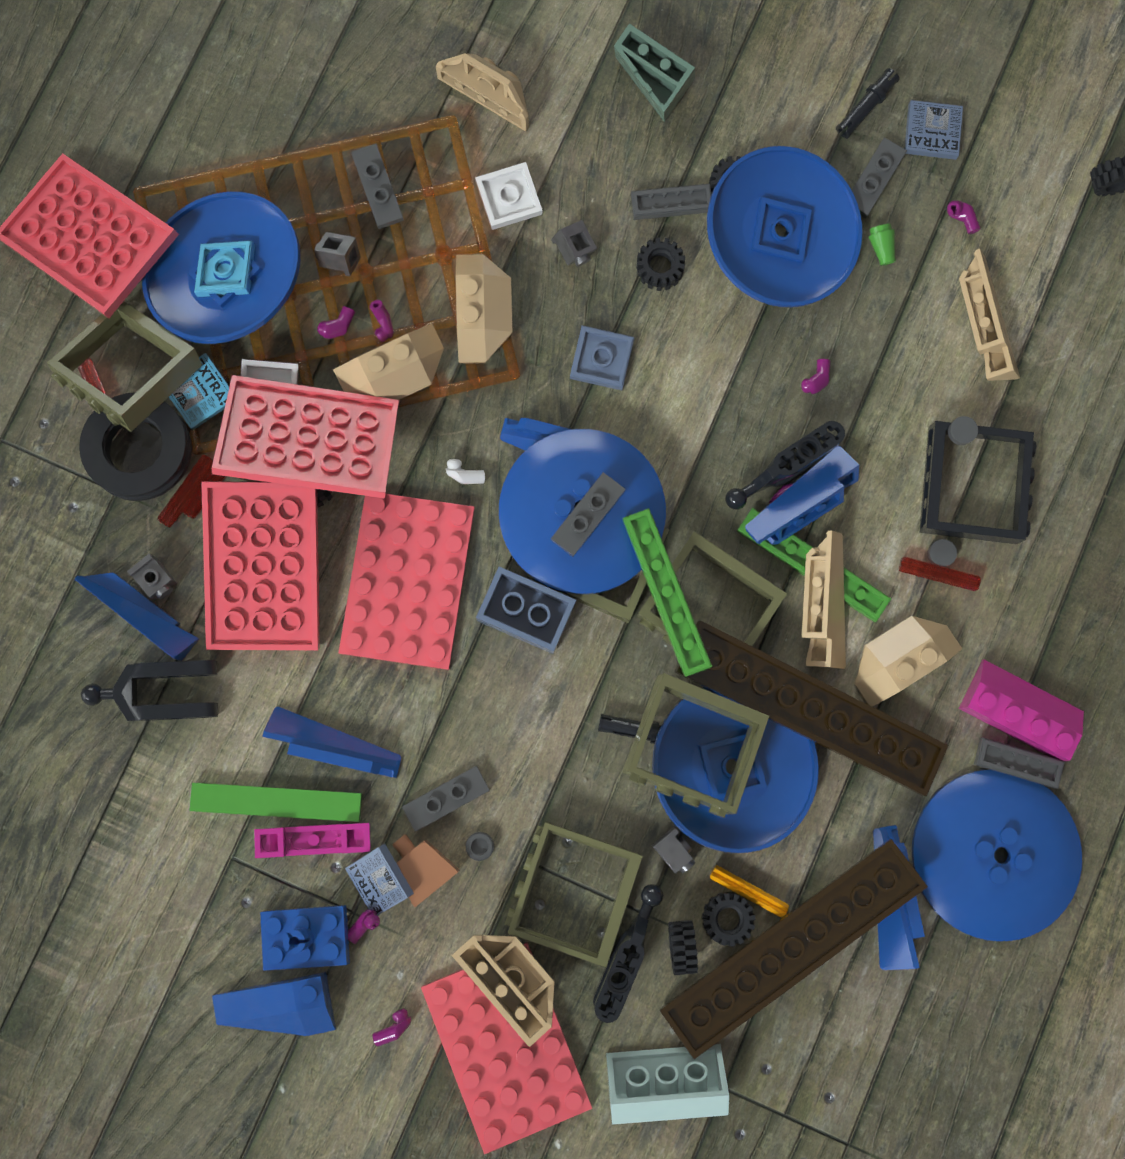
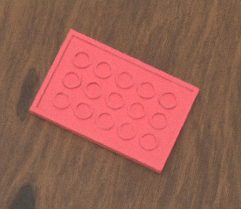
[0,153,179,318]
[212,375,399,498]
[202,481,320,650]
[338,494,475,670]
[421,942,592,1155]

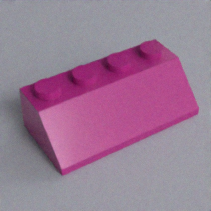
[958,659,1084,761]

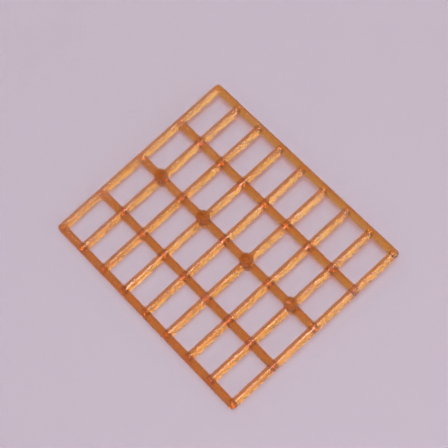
[133,115,520,455]

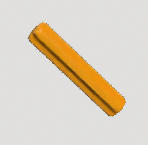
[710,865,789,918]

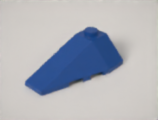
[212,972,336,1036]

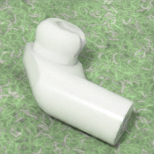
[446,459,485,484]

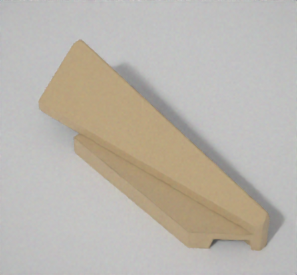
[959,249,1020,381]
[802,531,846,669]

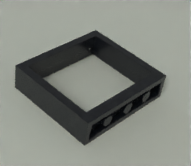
[919,421,1037,544]

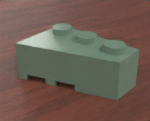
[614,24,695,122]

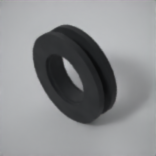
[79,393,192,501]

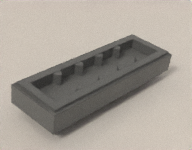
[852,137,907,218]
[351,144,404,229]
[630,184,712,220]
[551,472,626,557]
[974,737,1065,789]
[402,766,490,832]

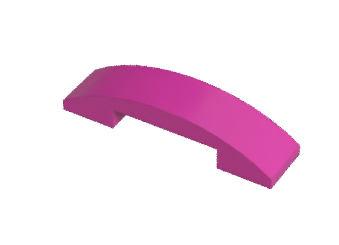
[254,823,371,858]

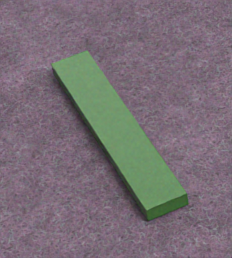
[622,508,712,678]
[737,508,891,622]
[189,783,362,822]

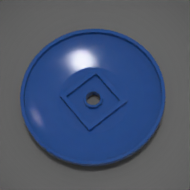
[707,146,862,308]
[142,192,301,344]
[499,429,666,594]
[652,687,819,853]
[912,770,1082,941]

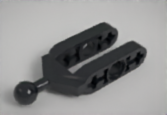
[725,421,845,510]
[81,660,218,721]
[593,884,664,1023]

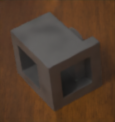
[551,220,597,267]
[315,232,361,276]
[127,554,177,600]
[652,827,695,874]

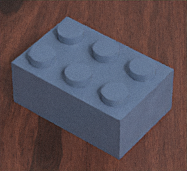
[476,567,576,654]

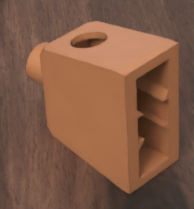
[392,834,460,907]

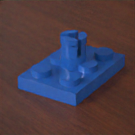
[260,905,350,971]

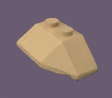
[436,53,529,131]
[456,254,512,364]
[333,323,444,400]
[854,616,962,707]
[452,935,554,1047]

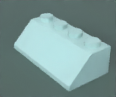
[606,1044,729,1125]

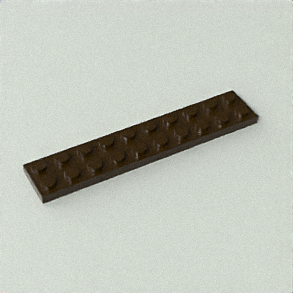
[675,620,949,797]
[659,838,928,1059]

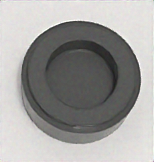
[948,416,978,445]
[927,539,957,568]
[466,832,494,861]

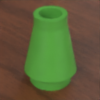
[868,224,896,266]

